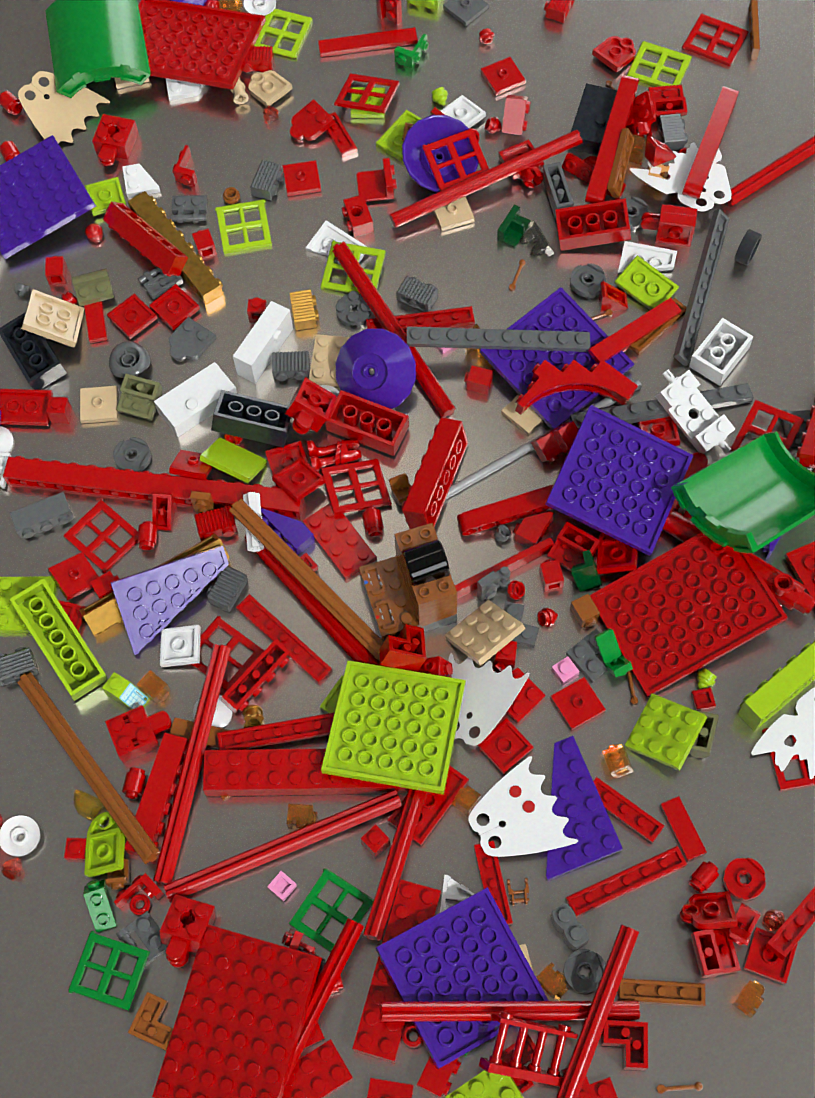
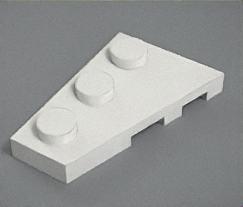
[306,221,367,262]
[617,241,677,276]

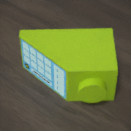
[102,672,150,710]

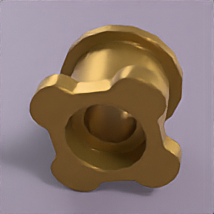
[243,705,264,728]

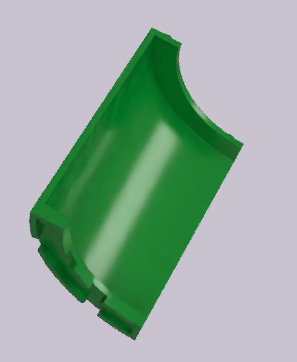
[45,0,151,98]
[671,431,815,553]

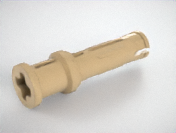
[231,77,249,105]

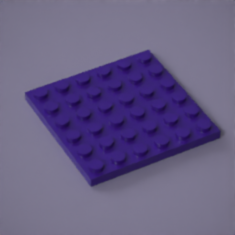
[0,135,96,259]
[480,287,634,430]
[545,405,693,556]
[375,887,549,1069]

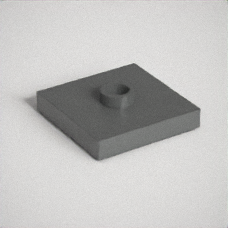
[443,0,489,26]

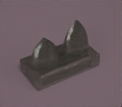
[519,220,554,257]

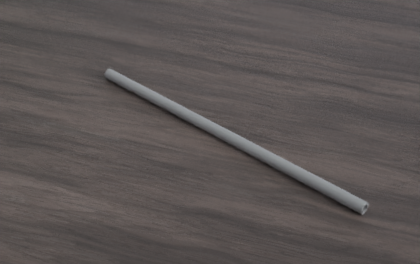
[446,380,642,499]

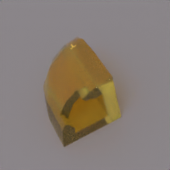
[73,790,103,821]

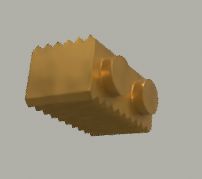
[289,289,319,331]

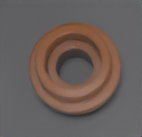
[223,187,240,204]

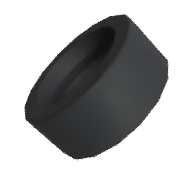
[735,229,762,266]

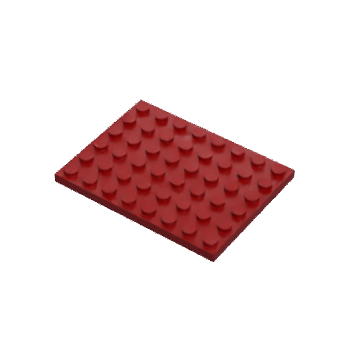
[138,0,266,90]
[589,532,788,697]
[152,924,322,1098]

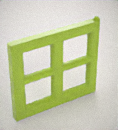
[254,9,313,59]
[626,41,692,87]
[215,199,272,254]
[320,240,386,294]

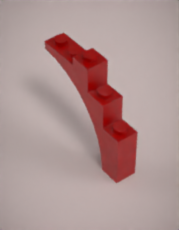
[515,359,638,415]

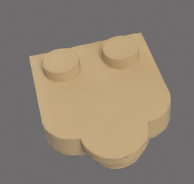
[248,70,293,107]

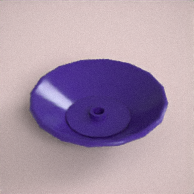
[402,115,479,192]
[335,329,416,409]

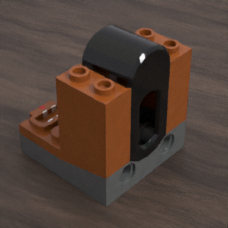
[359,523,457,641]

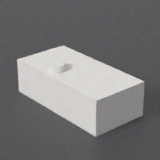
[233,301,293,384]
[154,362,237,437]

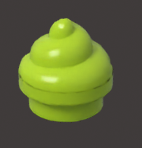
[431,87,448,106]
[697,668,717,689]

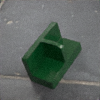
[497,204,531,248]
[571,550,602,592]

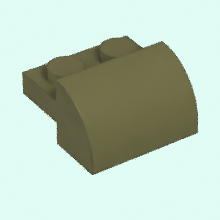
[72,268,114,307]
[116,374,162,421]
[689,711,719,758]

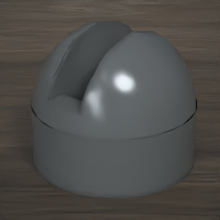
[14,282,30,296]
[494,525,511,542]

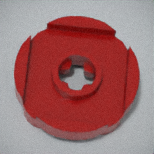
[722,858,766,901]

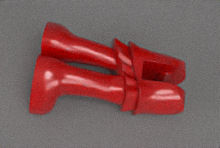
[306,440,362,472]

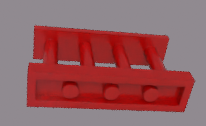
[479,1011,578,1087]

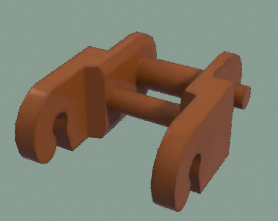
[507,878,530,906]

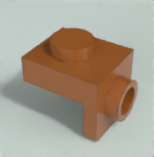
[389,473,411,506]
[105,859,130,890]

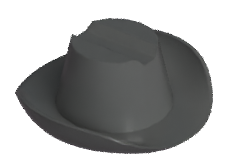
[109,341,150,378]

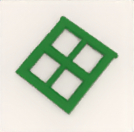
[289,868,374,952]
[68,931,150,1011]

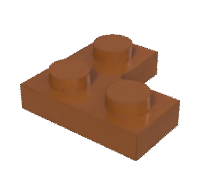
[128,992,173,1051]

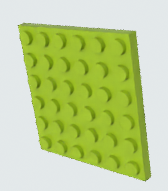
[321,661,466,794]

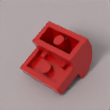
[376,0,402,25]
[648,85,688,118]
[547,522,600,571]
[690,928,741,978]

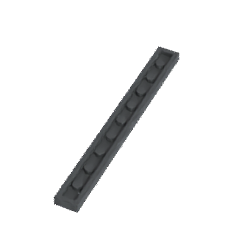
[673,209,730,366]
[407,327,590,352]
[570,383,754,430]

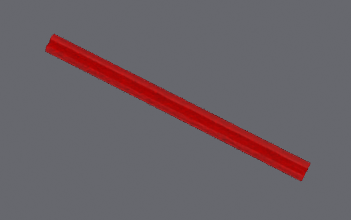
[389,130,583,228]
[723,135,815,207]
[332,241,456,418]
[244,536,382,666]
[153,644,231,884]
[363,788,427,941]
[163,789,402,903]
[285,918,364,1086]
[556,924,639,1098]
[379,1001,641,1022]

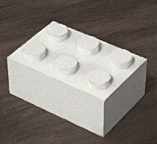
[689,318,753,386]

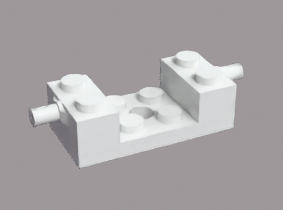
[655,369,735,454]

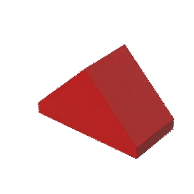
[644,135,677,167]
[598,281,628,312]
[152,492,177,531]

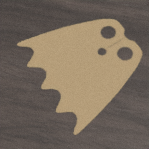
[18,71,110,143]

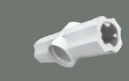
[243,492,264,552]

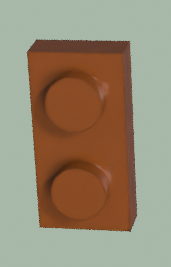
[190,491,215,514]

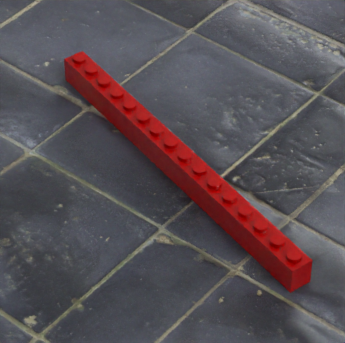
[3,456,304,519]

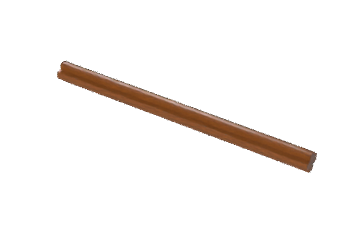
[229,499,391,668]
[17,672,160,864]

